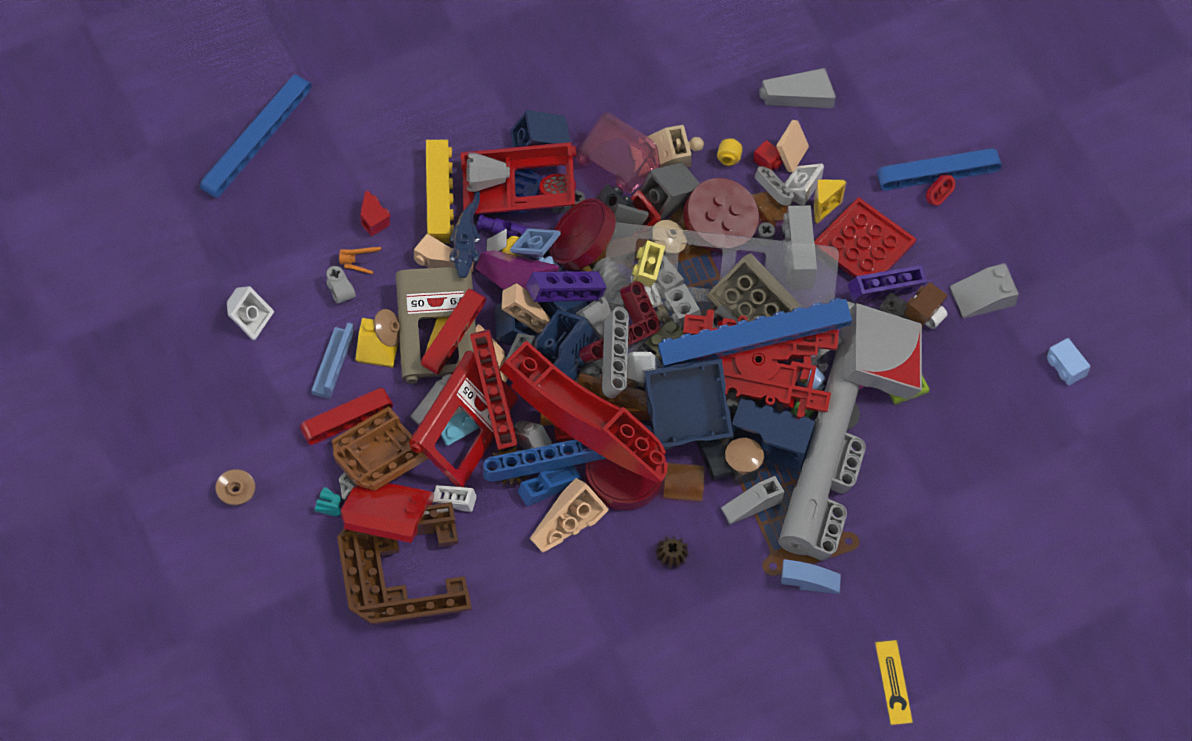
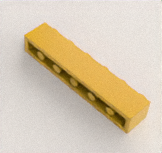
[426,140,454,244]

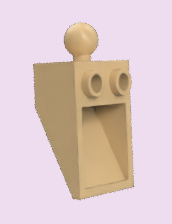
[630,125,704,177]

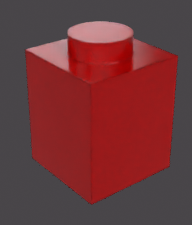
[753,140,783,171]

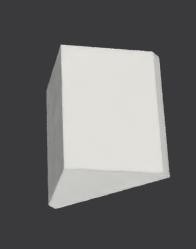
[785,164,824,206]

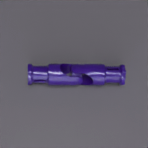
[477,214,549,250]

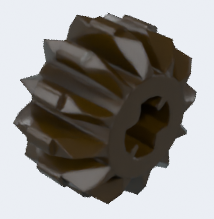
[655,535,689,569]

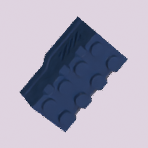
[534,309,600,380]
[728,399,815,472]

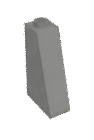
[759,68,836,108]

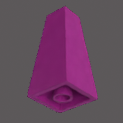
[475,250,559,291]

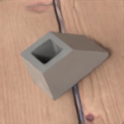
[514,420,552,450]

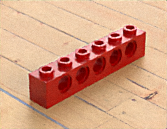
[470,329,518,450]

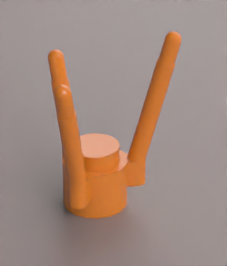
[339,247,381,274]

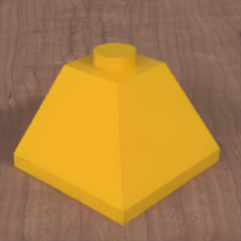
[355,318,398,368]

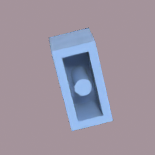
[1047,338,1091,385]

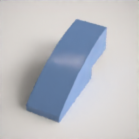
[781,559,841,594]

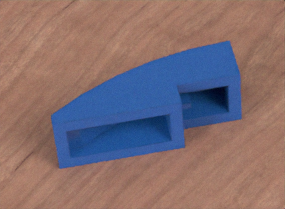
[517,465,582,506]

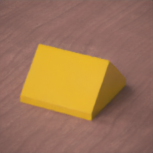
[814,179,847,224]

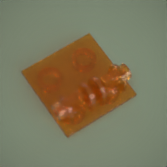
[752,191,789,227]
[663,463,705,501]

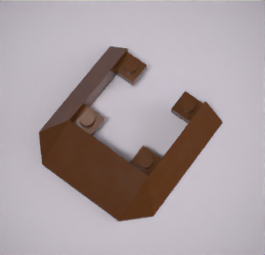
[337,502,472,625]

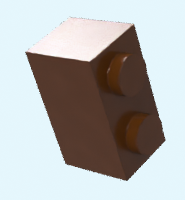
[904,282,948,328]

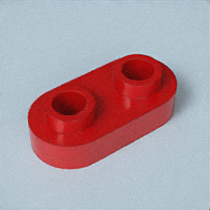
[926,175,955,205]

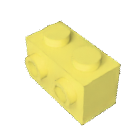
[632,240,665,288]

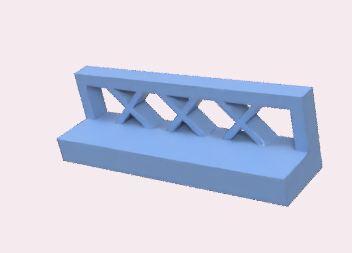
[312,323,353,399]

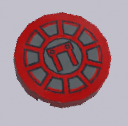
[540,174,576,195]

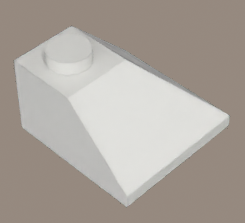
[227,286,274,340]

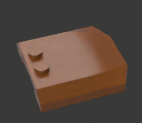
[332,406,429,491]

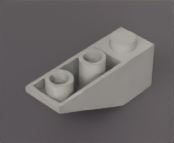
[721,476,784,525]

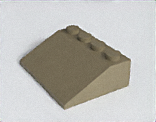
[706,253,802,322]

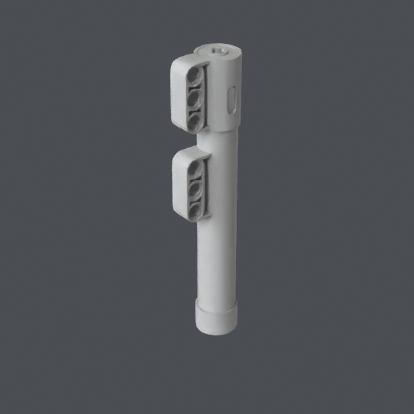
[778,327,866,561]

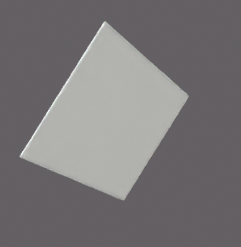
[487,229,507,251]

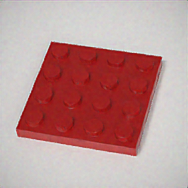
[814,197,917,278]

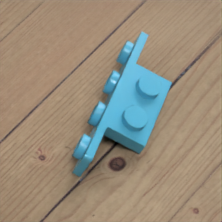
[440,411,480,446]

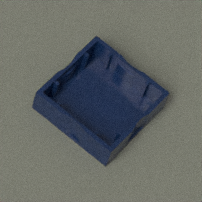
[642,358,733,447]

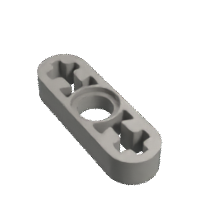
[755,166,794,205]

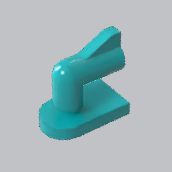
[315,487,341,517]

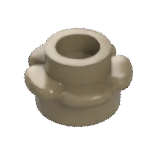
[656,305,671,323]

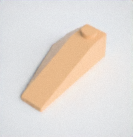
[530,478,609,552]

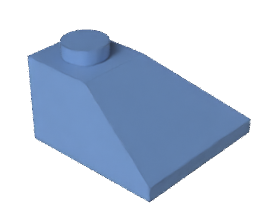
[510,229,561,259]

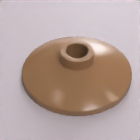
[374,309,400,347]
[216,469,255,505]

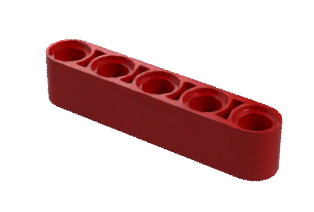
[420,288,486,375]
[299,388,393,445]

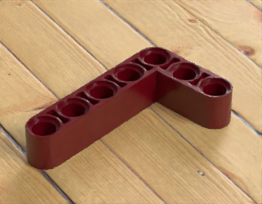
[580,281,660,363]

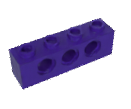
[847,265,927,302]
[526,271,607,302]

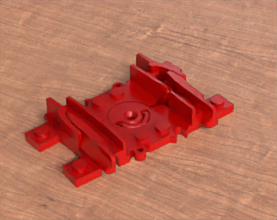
[683,310,839,419]

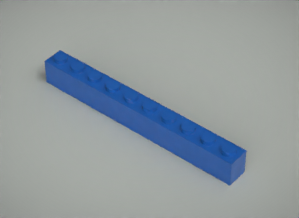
[658,298,852,367]

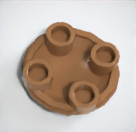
[725,438,764,475]

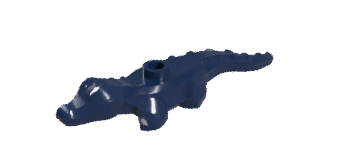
[449,191,481,278]

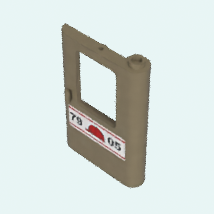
[396,267,476,384]

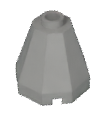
[466,153,510,191]
[576,297,611,339]

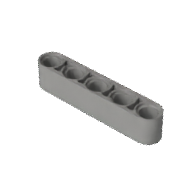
[602,307,629,398]

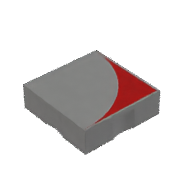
[844,303,922,400]

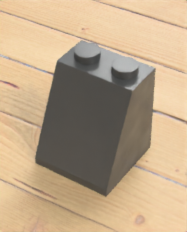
[639,162,700,220]

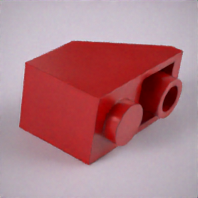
[360,190,391,237]

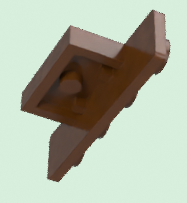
[578,373,648,412]

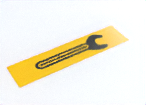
[875,640,913,725]

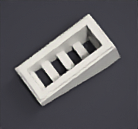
[432,485,476,512]

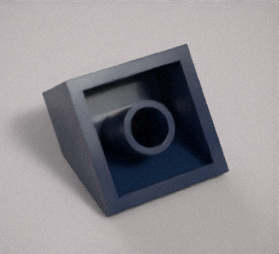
[494,302,538,345]

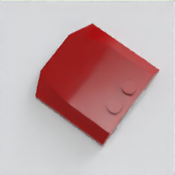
[341,483,434,543]

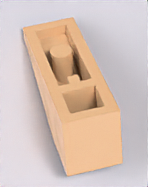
[414,234,474,272]
[502,283,550,334]

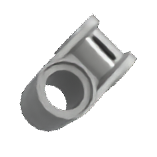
[326,266,356,304]

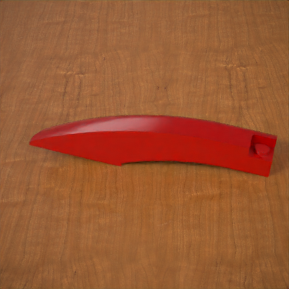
[499,340,668,483]

